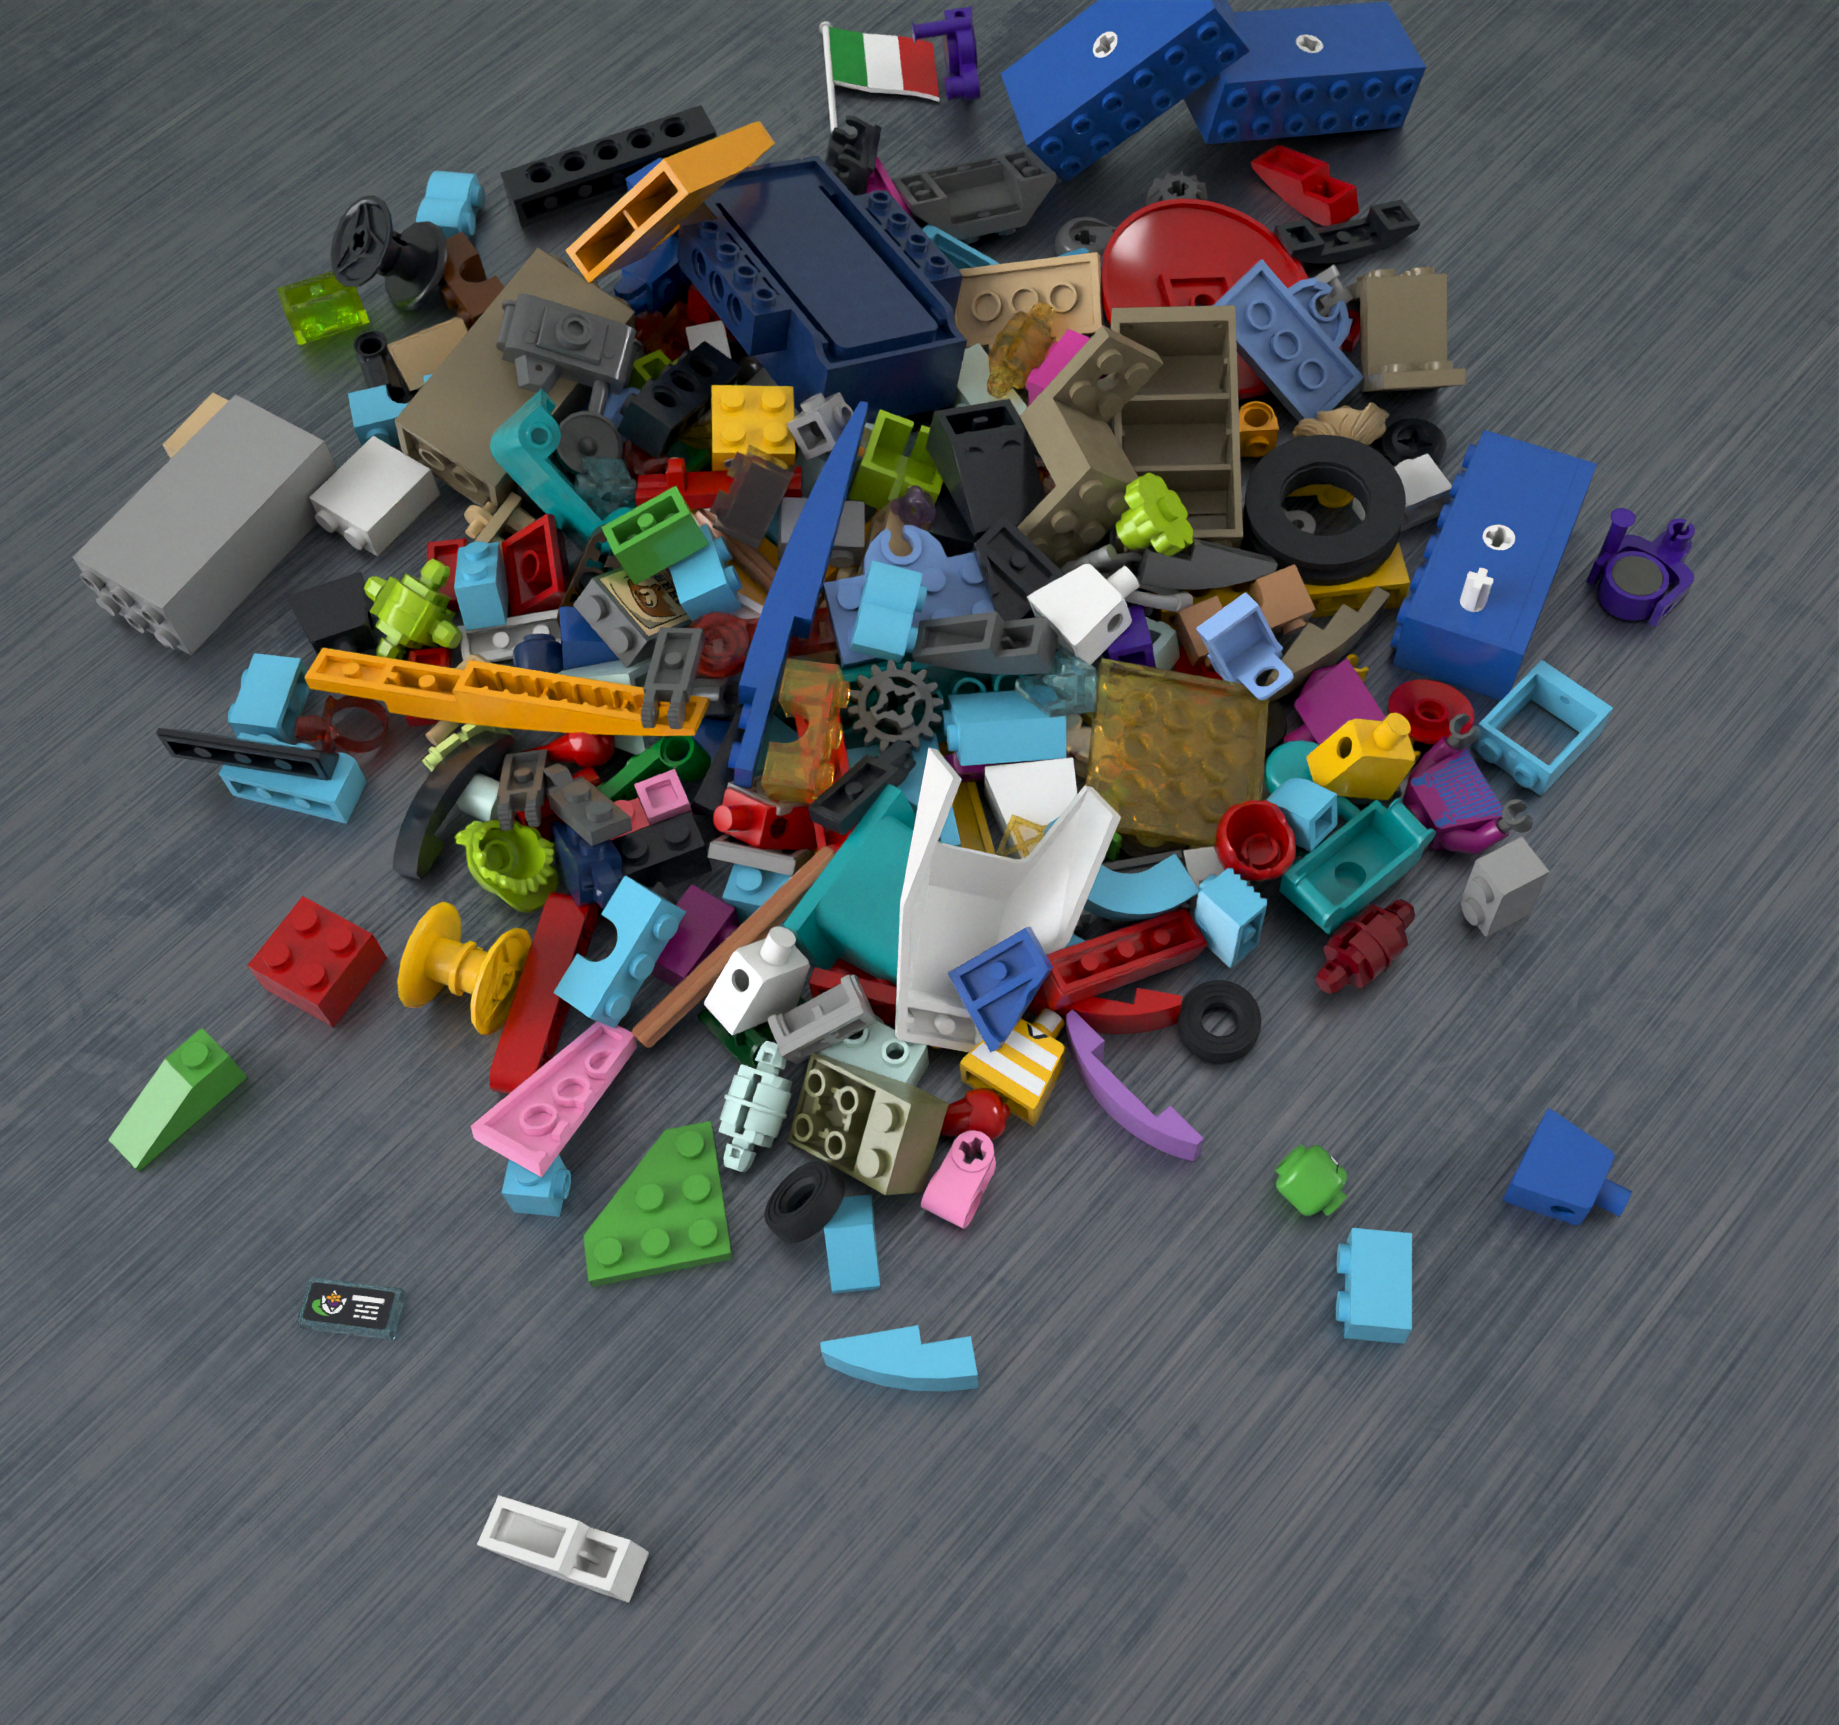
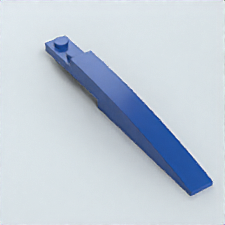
[728,401,868,789]

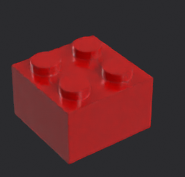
[247,896,387,1028]

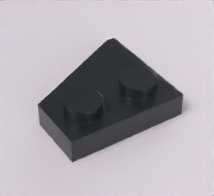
[972,515,1065,621]

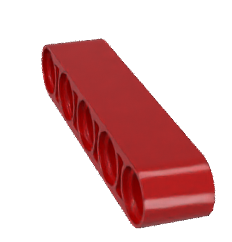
[489,892,598,1094]

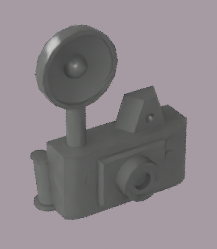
[496,294,642,480]

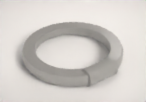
[1100,573,1193,612]

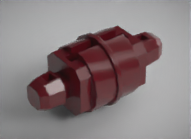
[1315,899,1415,994]

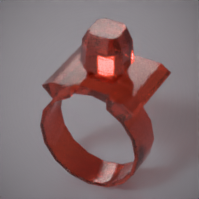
[295,695,389,753]

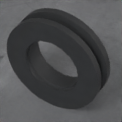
[1243,435,1406,586]

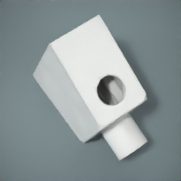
[1027,564,1139,670]
[704,927,810,1035]

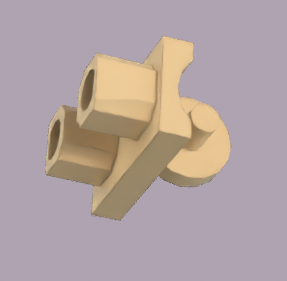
[464,492,536,560]

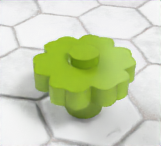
[1116,472,1193,557]

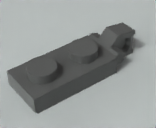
[543,763,632,846]

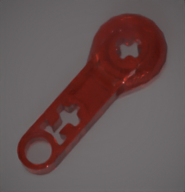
[688,607,837,679]

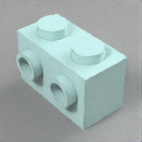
[819,1015,929,1087]

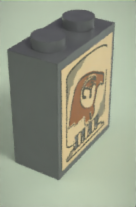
[573,567,696,668]

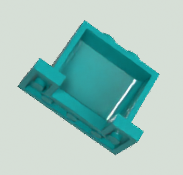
[783,783,916,987]

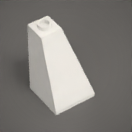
[984,758,1092,931]

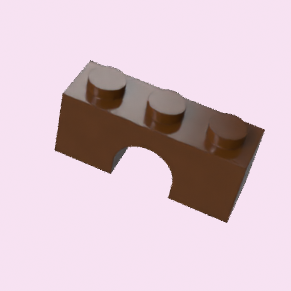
[438,231,504,331]

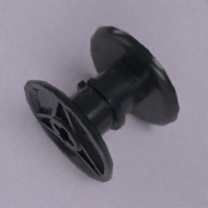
[330,195,447,310]

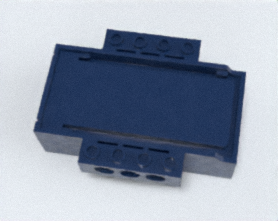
[677,156,967,424]

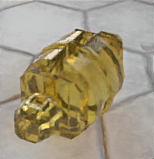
[987,302,1053,399]

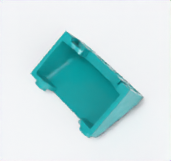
[490,388,637,556]

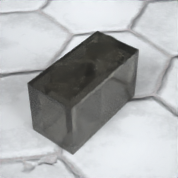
[709,445,794,549]

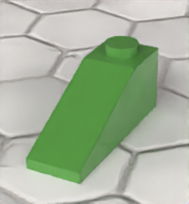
[108,1028,248,1172]

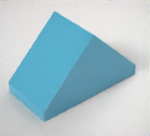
[824,1194,881,1294]

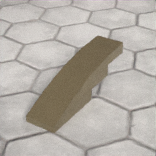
[1257,586,1391,705]

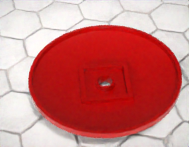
[1101,198,1309,399]

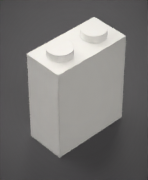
[309,436,440,557]

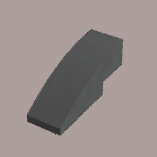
[1137,538,1278,590]
[912,611,1058,675]

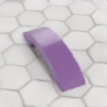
[1065,1009,1204,1162]

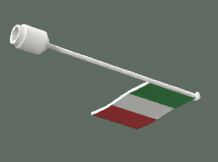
[819,21,940,133]

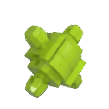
[364,558,463,660]

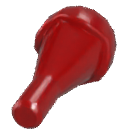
[522,732,615,768]
[940,1088,1010,1141]

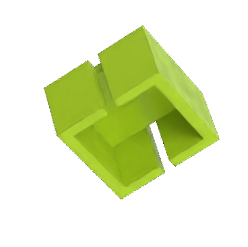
[849,409,943,519]

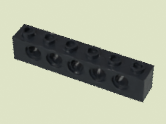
[500,105,717,228]

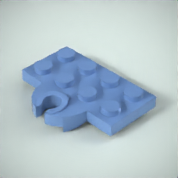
[1213,259,1364,422]
[822,525,995,669]

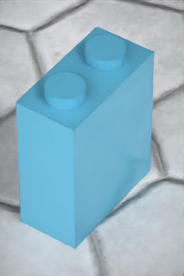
[941,688,1066,766]

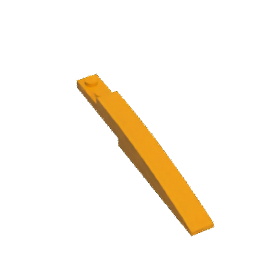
[304,648,710,736]

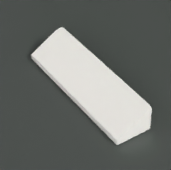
[457,609,561,663]

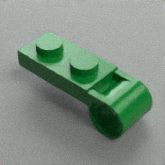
[597,736,711,802]

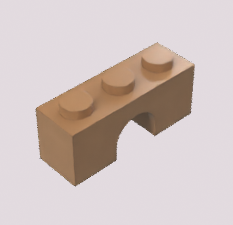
[1172,564,1316,668]

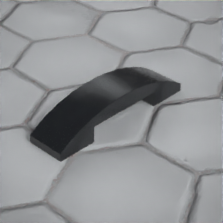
[1273,199,1420,263]
[393,731,515,880]

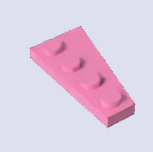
[471,1021,637,1177]

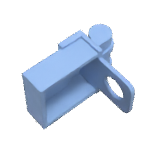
[1196,592,1294,700]

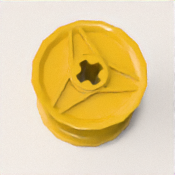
[397,901,532,1036]

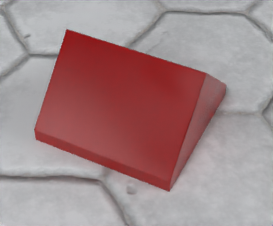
[501,513,570,617]

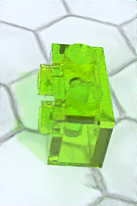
[276,271,370,345]

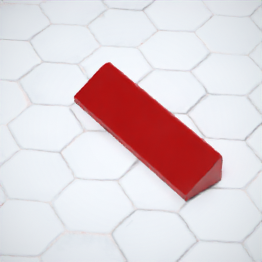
[1043,907,1208,1011]

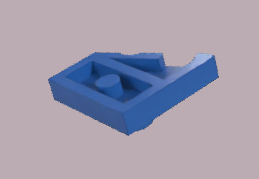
[947,927,1053,1053]

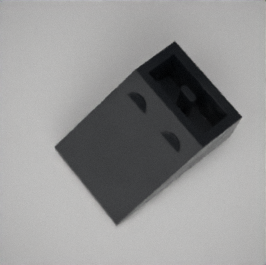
[926,399,1045,537]

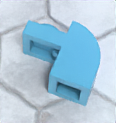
[1266,778,1337,852]

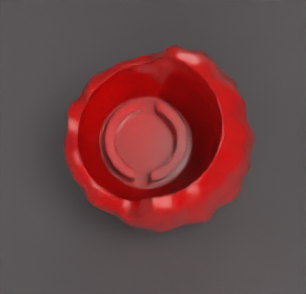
[1213,799,1296,881]

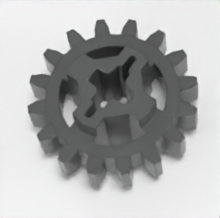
[848,660,943,755]

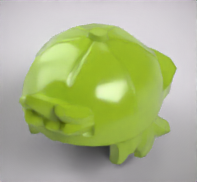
[455,820,558,913]

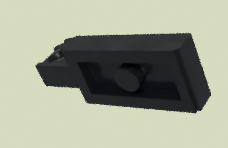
[808,739,916,836]

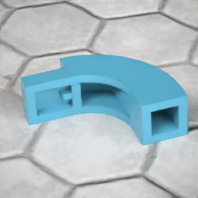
[1043,817,1200,922]

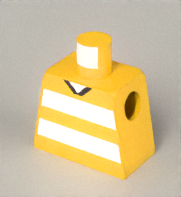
[960,1008,1066,1127]

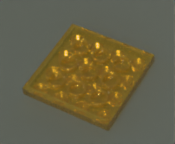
[1086,658,1269,848]

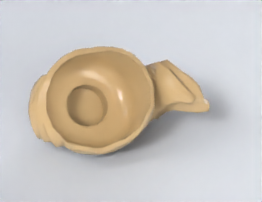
[1292,402,1390,446]

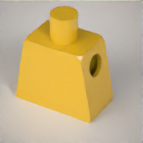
[1306,713,1415,801]

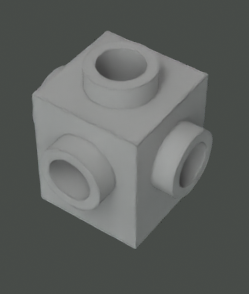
[787,392,853,460]

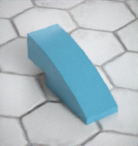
[820,1325,979,1392]

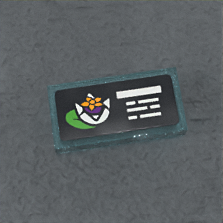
[296,1277,406,1340]

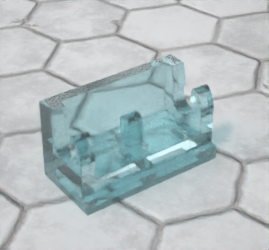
[1015,644,1096,718]

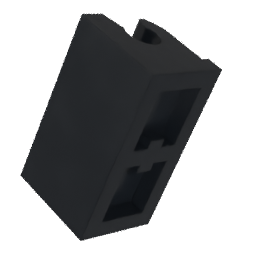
[825,116,882,196]

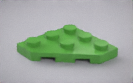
[583,1121,733,1287]

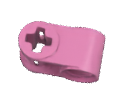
[921,1130,996,1229]

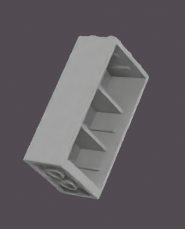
[72,394,337,656]

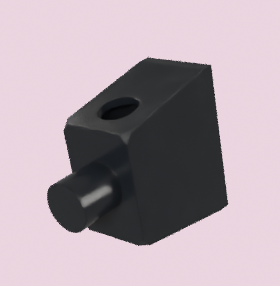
[286,572,377,655]

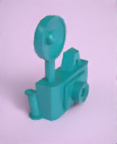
[1263,740,1436,934]

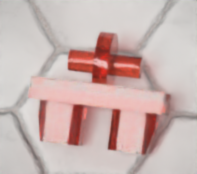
[635,300,698,362]

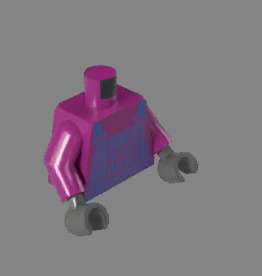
[1403,713,1533,854]

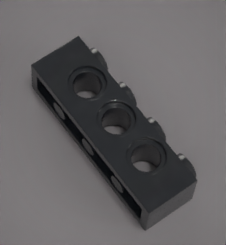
[617,341,743,459]

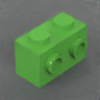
[601,486,709,585]

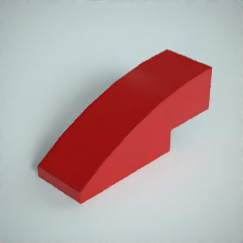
[1251,145,1359,226]

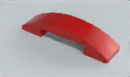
[1026,985,1183,1034]

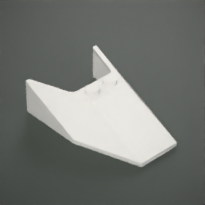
[895,748,1121,1052]

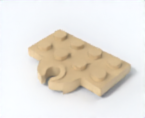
[954,252,1104,381]

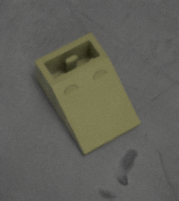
[787,1053,949,1195]

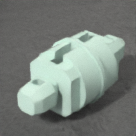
[718,1041,793,1173]

